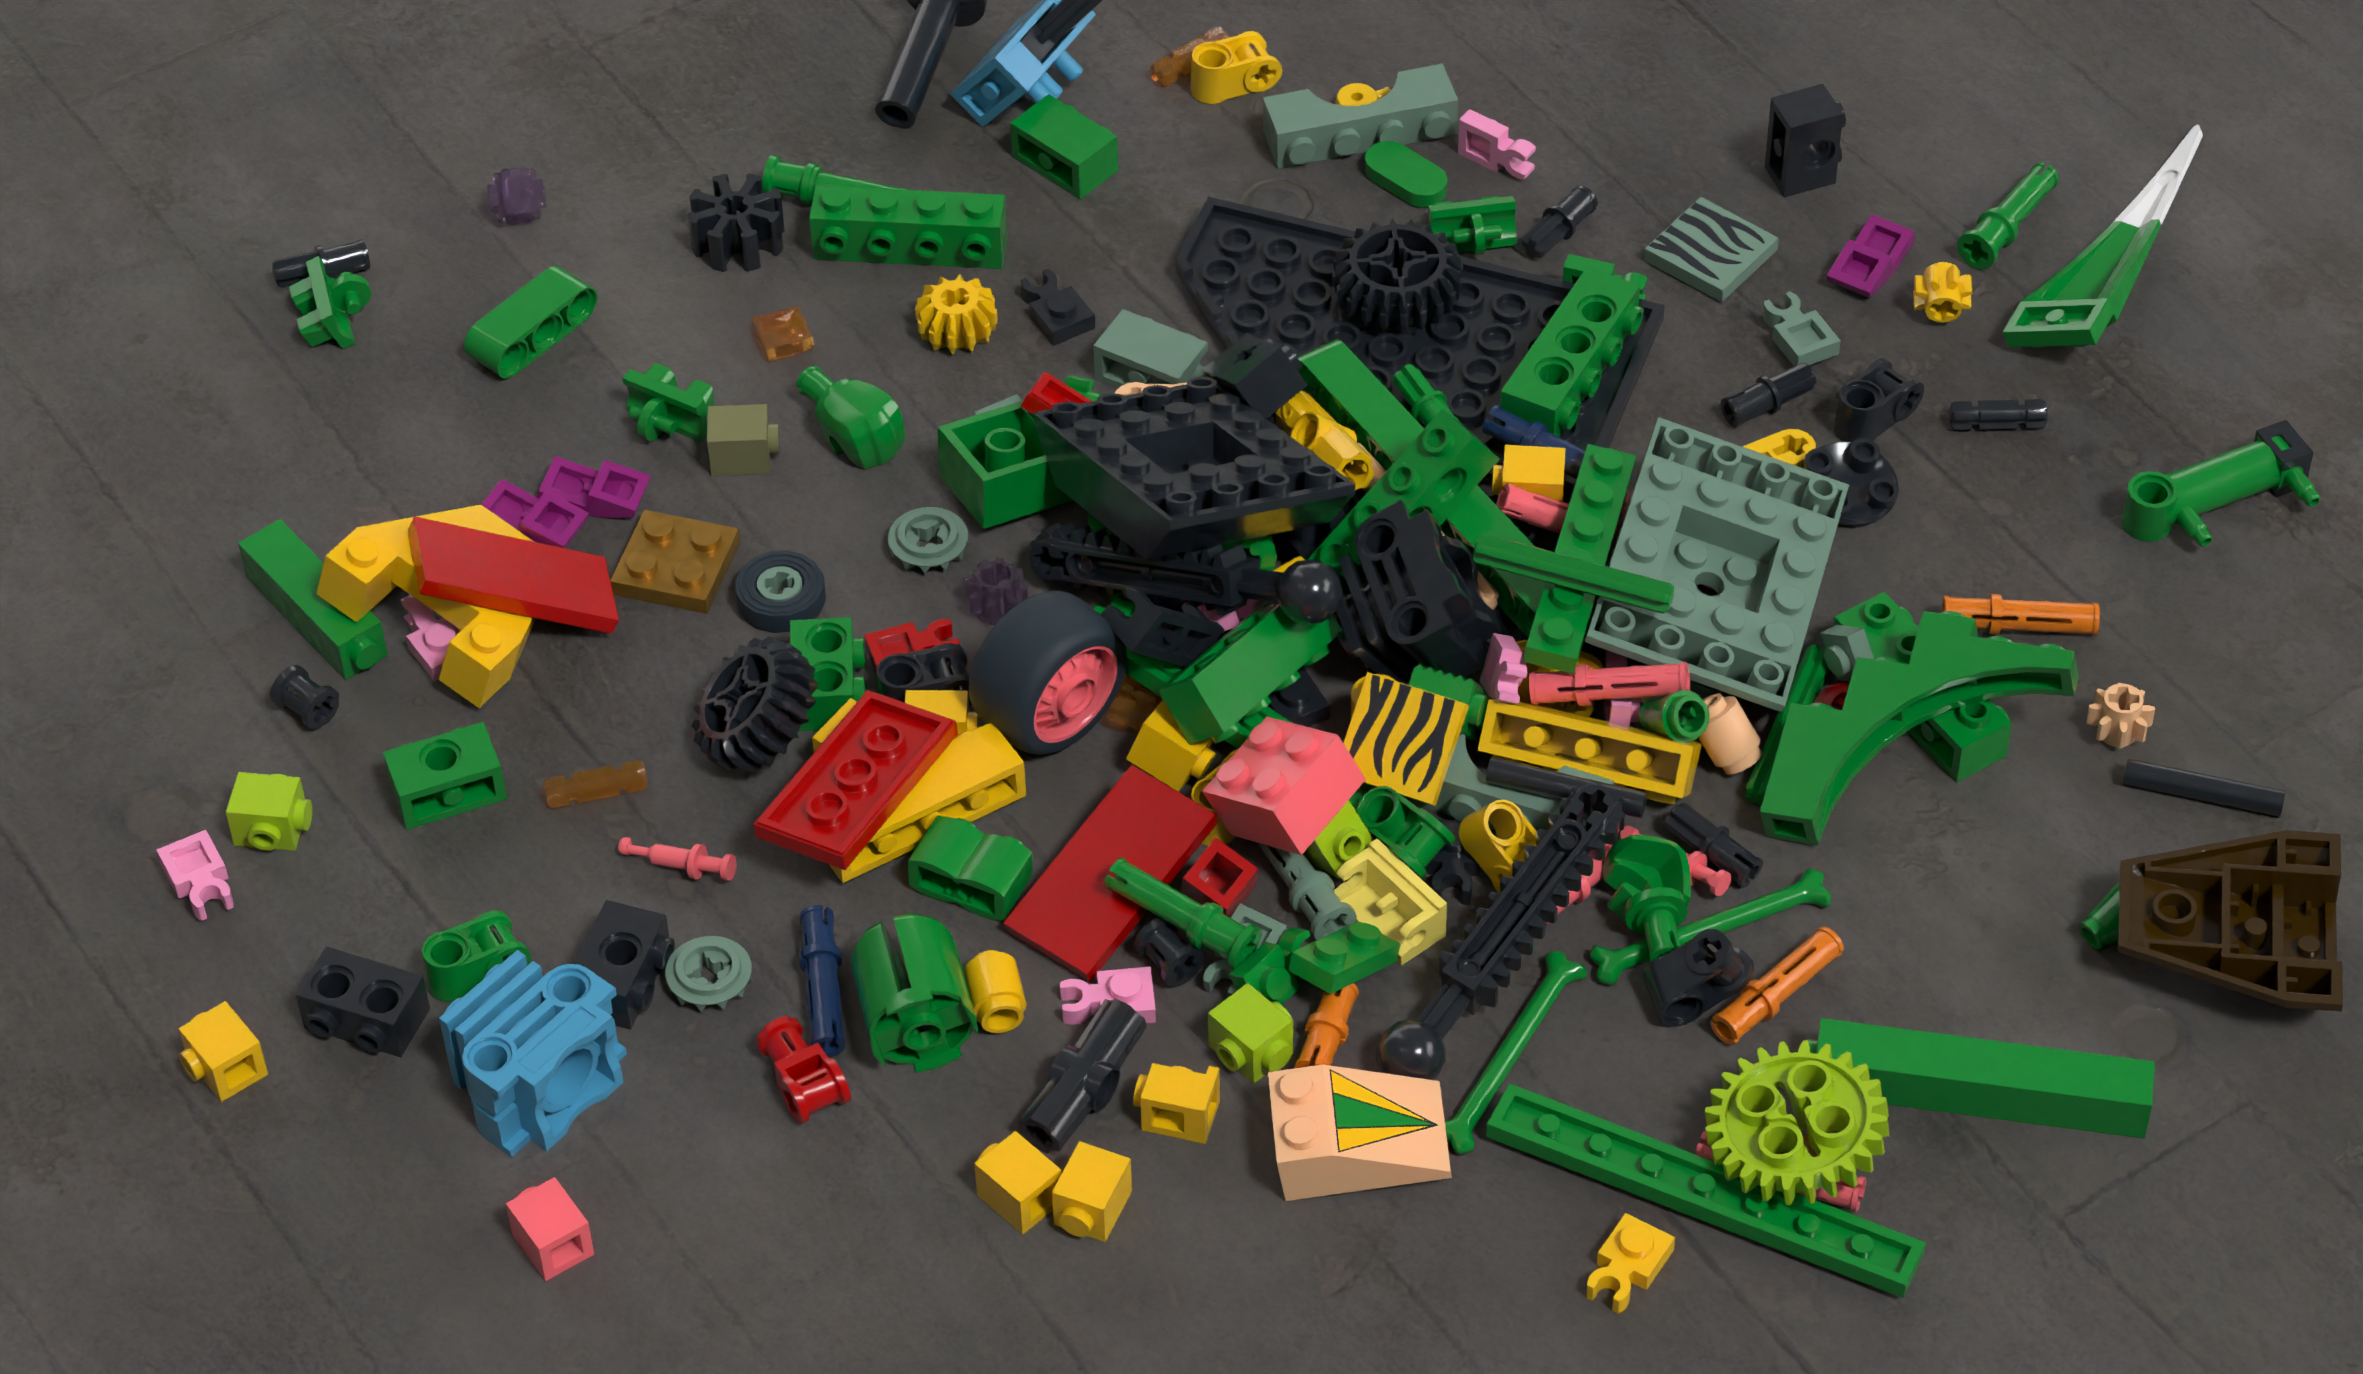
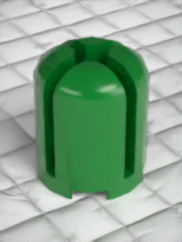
[850,913,978,1072]

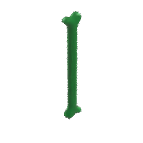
[1590,869,1831,985]
[1445,950,1587,1155]

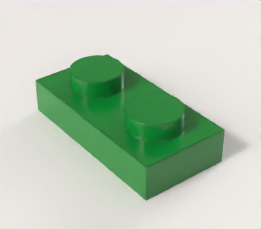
[1288,921,1400,994]

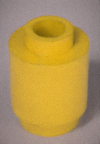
[963,950,1027,1033]

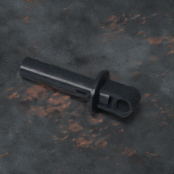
[875,0,987,129]

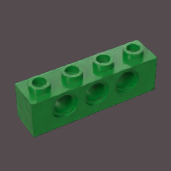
[1500,267,1644,437]
[1308,409,1500,578]

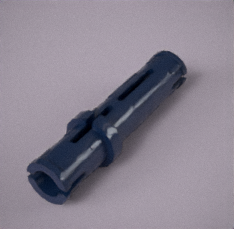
[1482,405,1585,479]
[799,905,845,1057]

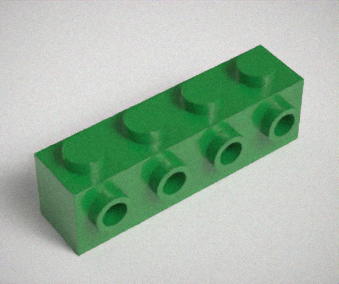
[809,185,1008,269]
[1833,592,2012,783]
[1158,601,1342,744]

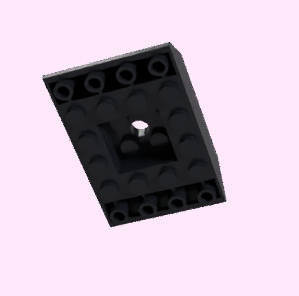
[1034,377,1355,559]

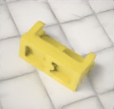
[1334,839,1447,966]

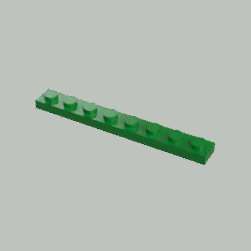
[1486,1083,1926,1298]

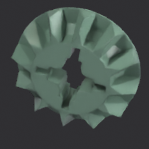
[888,507,969,574]
[665,936,752,1012]

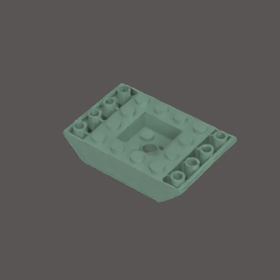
[1584,417,1849,712]

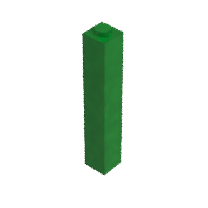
[1807,1018,2155,1139]

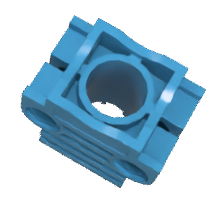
[439,950,627,1158]

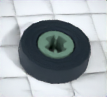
[735,550,826,633]

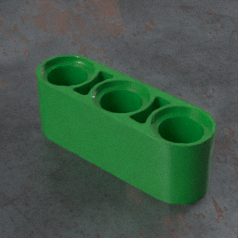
[464,266,598,379]

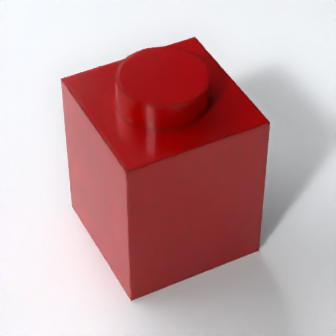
[1181,837,1258,918]

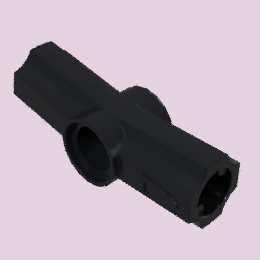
[1019,998,1147,1154]

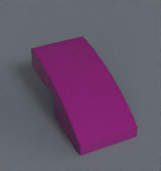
[1827,214,1915,298]
[537,456,651,518]
[481,479,589,548]

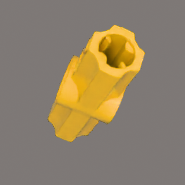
[1275,391,1375,490]

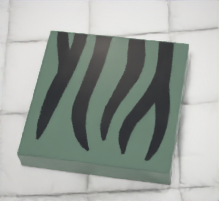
[1644,197,1779,302]

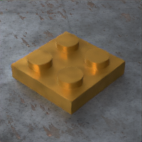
[610,510,740,614]

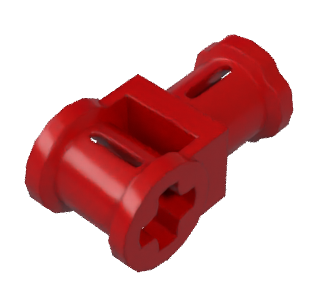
[756,1016,851,1125]

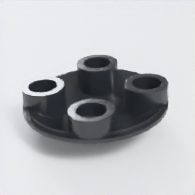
[1801,438,1899,526]

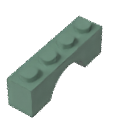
[1263,63,1459,169]
[1401,734,1614,831]

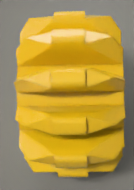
[915,274,998,355]

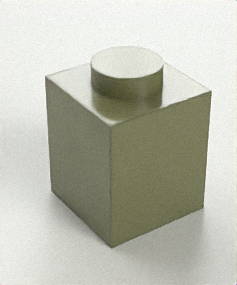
[707,404,780,476]

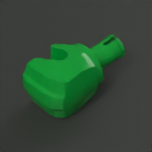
[796,366,905,470]
[1602,835,1691,963]

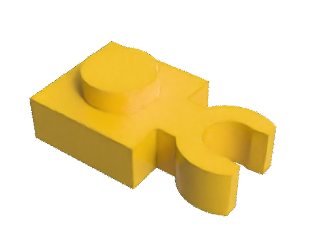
[1586,1213,1675,1314]

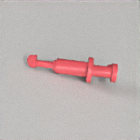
[1620,825,1731,897]
[618,837,737,881]

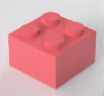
[1202,717,1366,855]

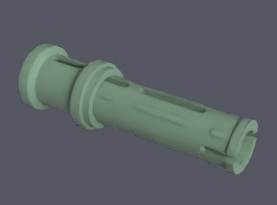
[1256,842,1357,940]

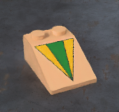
[1268,1064,1452,1201]

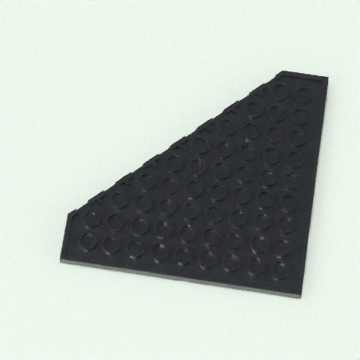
[1176,196,1665,649]

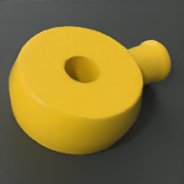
[1335,83,1391,106]

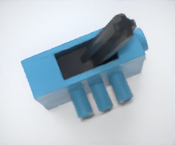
[951,0,1103,127]

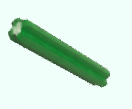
[1473,534,1674,614]
[1745,644,1830,806]

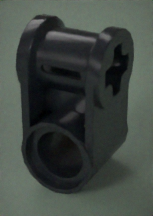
[1834,358,1924,442]
[877,643,972,706]
[1642,929,1754,1027]

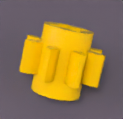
[1913,262,1972,323]

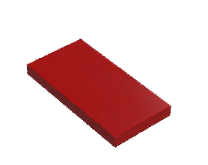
[408,516,619,634]
[753,690,958,870]
[1003,765,1218,983]

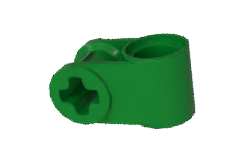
[1356,786,1457,879]
[422,910,531,1002]

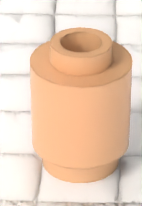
[1698,694,1762,775]

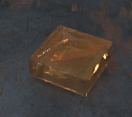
[752,305,814,362]

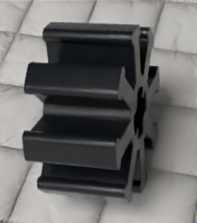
[688,173,785,272]

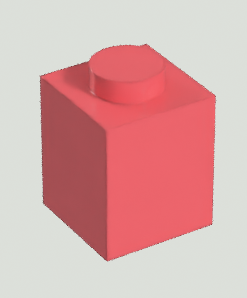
[506,1177,595,1282]

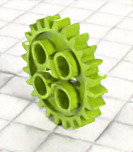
[1705,1040,1890,1205]

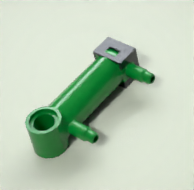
[2122,420,2320,547]

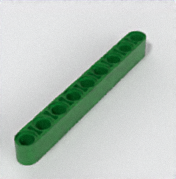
[1298,339,1545,638]

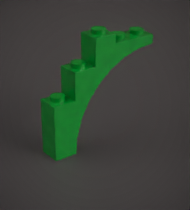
[1760,611,2079,845]

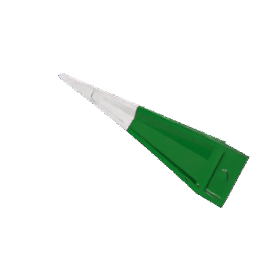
[2003,124,2203,348]

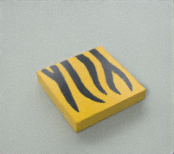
[1343,672,1469,806]

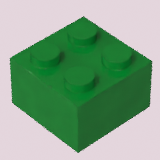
[938,400,1072,529]

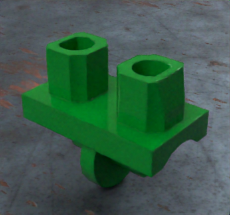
[1428,195,1517,255]
[289,256,371,349]
[622,362,715,443]

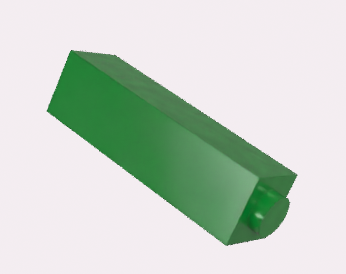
[238,519,388,680]

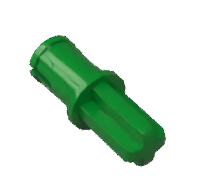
[1393,364,1464,427]

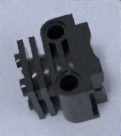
[1329,500,1502,684]

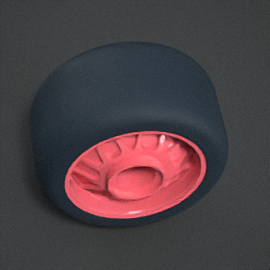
[969,591,1127,755]

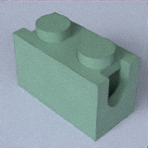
[1093,309,1208,389]

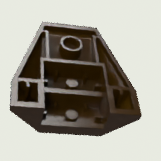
[2118,830,2343,1012]

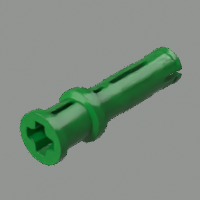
[762,154,907,205]
[1957,162,2059,270]
[1104,857,1262,969]

